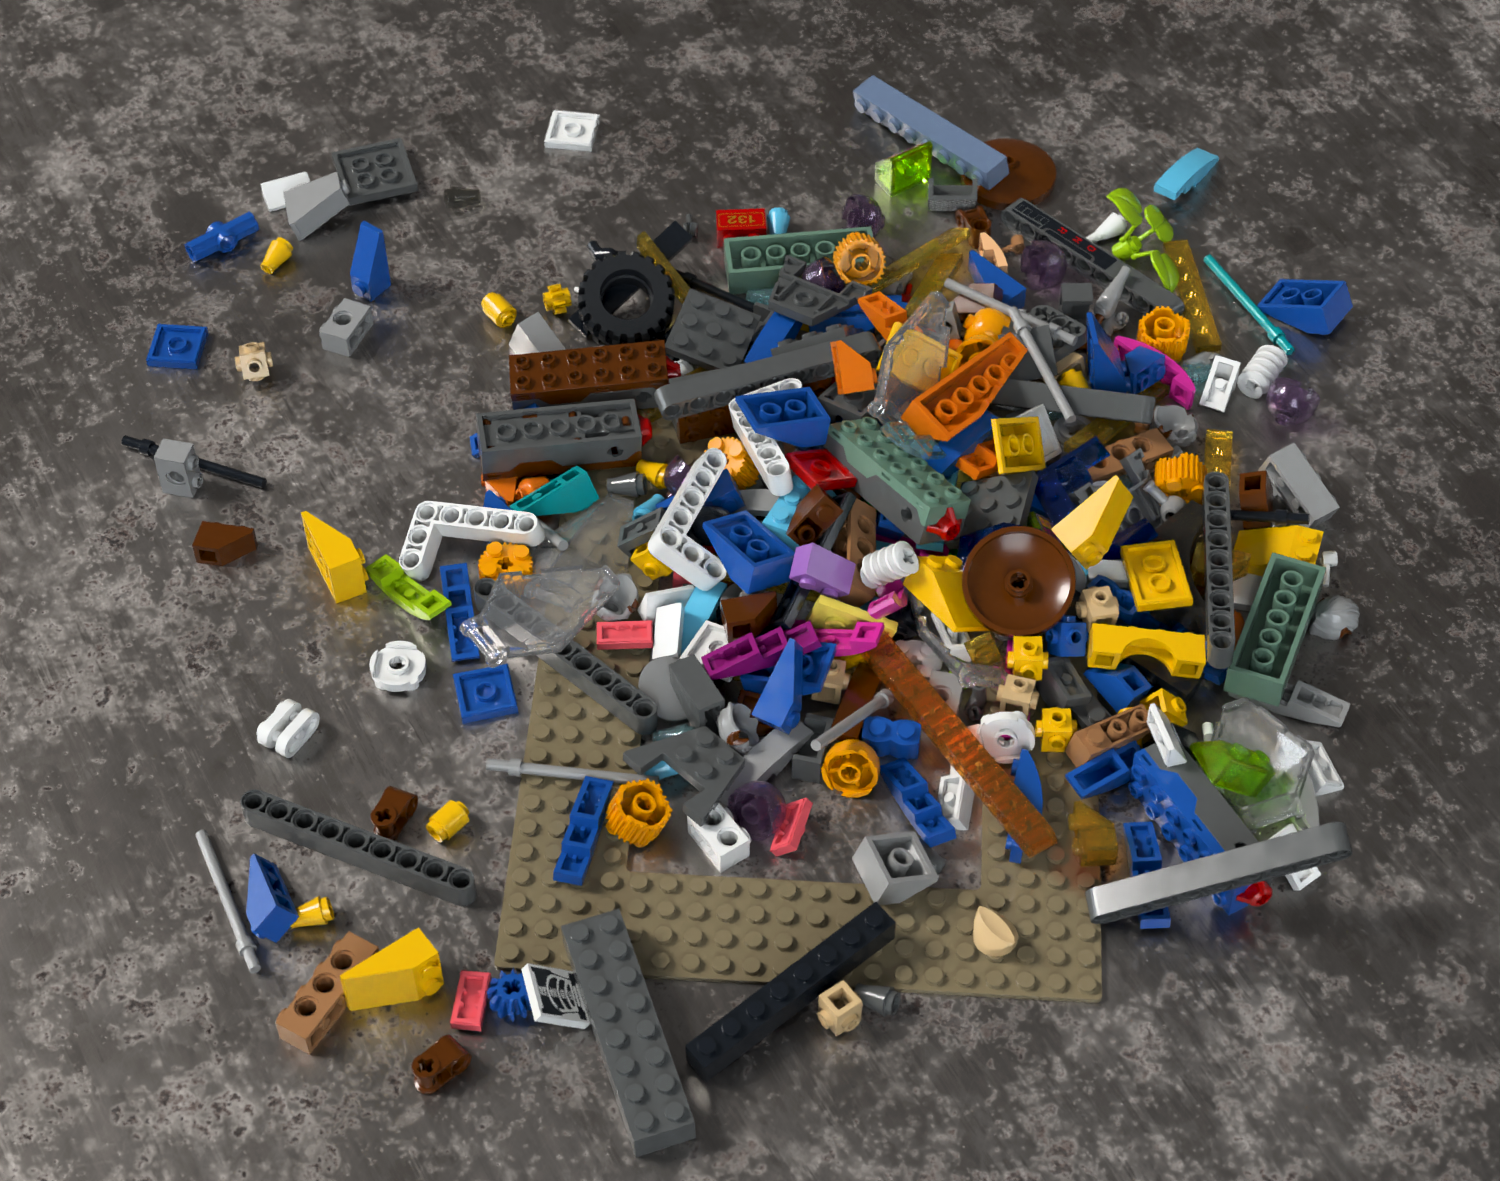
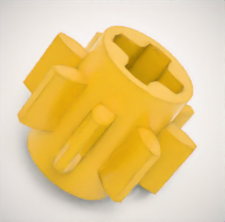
[542,284,572,315]

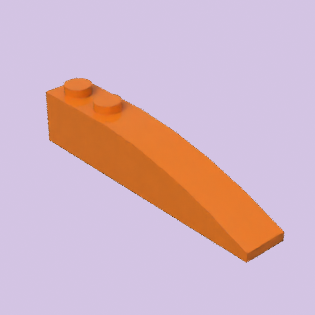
[900,332,1028,442]

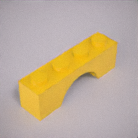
[1087,623,1206,679]

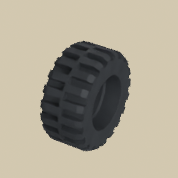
[578,250,675,346]

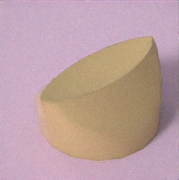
[973,906,1018,957]

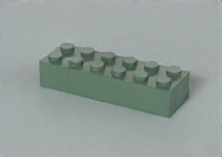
[724,226,875,294]
[1223,552,1326,707]

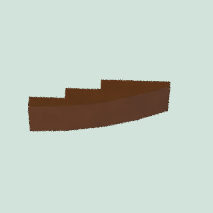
[831,662,886,741]

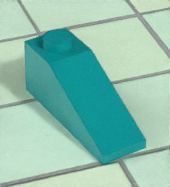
[509,465,600,516]

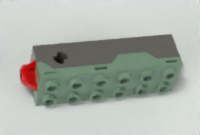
[823,417,971,545]

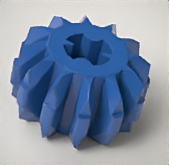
[487,967,532,1022]

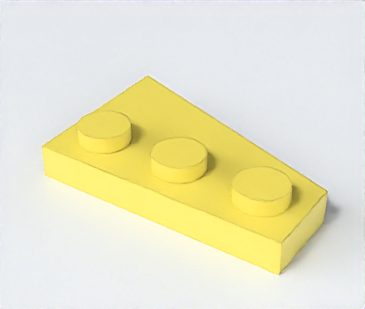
[805,594,898,646]

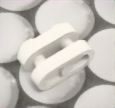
[256,699,320,758]

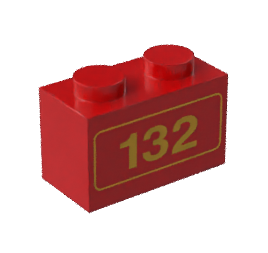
[716,208,766,248]

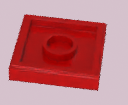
[785,449,858,491]

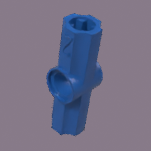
[184,211,259,263]

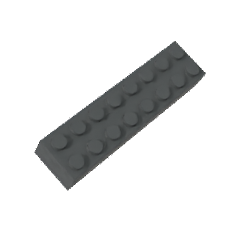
[561,909,696,1157]

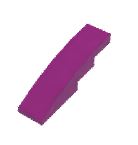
[701,620,822,680]

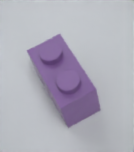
[789,543,856,600]

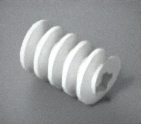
[1237,345,1288,399]
[860,541,919,589]

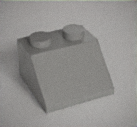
[852,831,939,905]

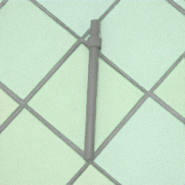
[944,278,1078,346]
[1008,306,1076,423]
[811,685,902,751]
[486,758,659,785]
[196,830,261,973]

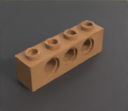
[1065,428,1174,490]
[833,498,877,607]
[276,931,379,1055]

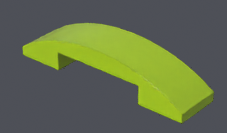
[365,554,452,620]

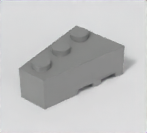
[1258,443,1340,528]

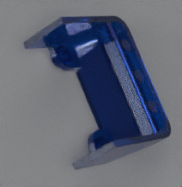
[1034,436,1159,560]

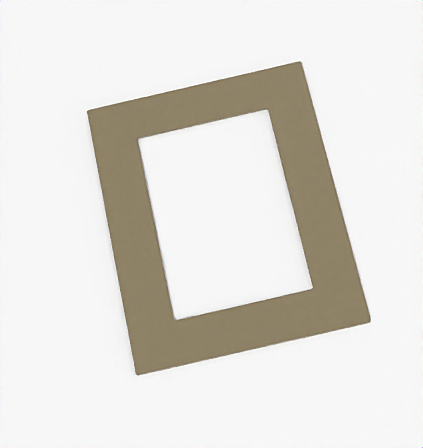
[494,408,1102,1003]

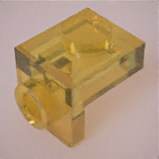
[964,631,1003,671]

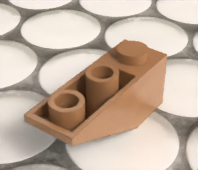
[1065,704,1151,768]

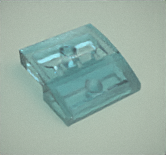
[880,421,947,460]

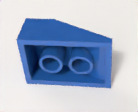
[1257,279,1353,335]
[1086,312,1131,393]
[735,387,831,448]
[702,510,795,594]
[740,634,837,696]

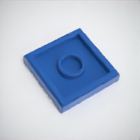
[146,324,208,369]
[453,664,518,724]

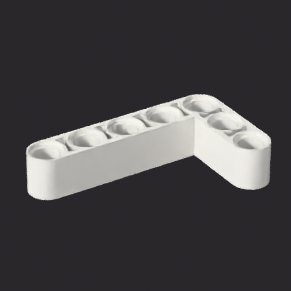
[729,378,802,496]
[648,448,727,591]
[399,501,545,582]

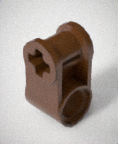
[955,204,992,249]
[370,786,418,841]
[412,1034,472,1094]

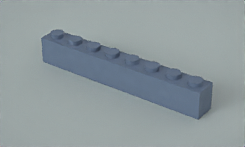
[853,75,1009,190]

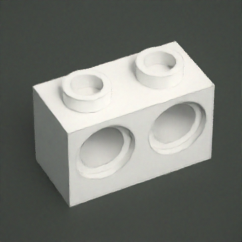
[687,803,751,873]

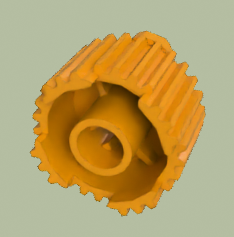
[833,232,886,286]
[1136,306,1190,363]
[704,436,760,490]
[1154,452,1208,508]
[478,542,535,599]
[606,778,673,848]

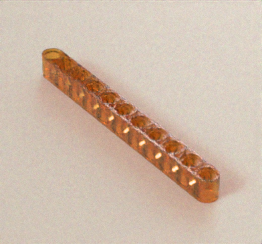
[861,632,1057,858]

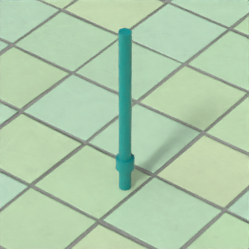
[1204,255,1295,356]

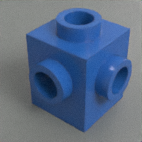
[1045,615,1088,657]

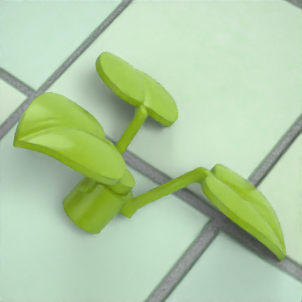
[1106,188,1180,293]

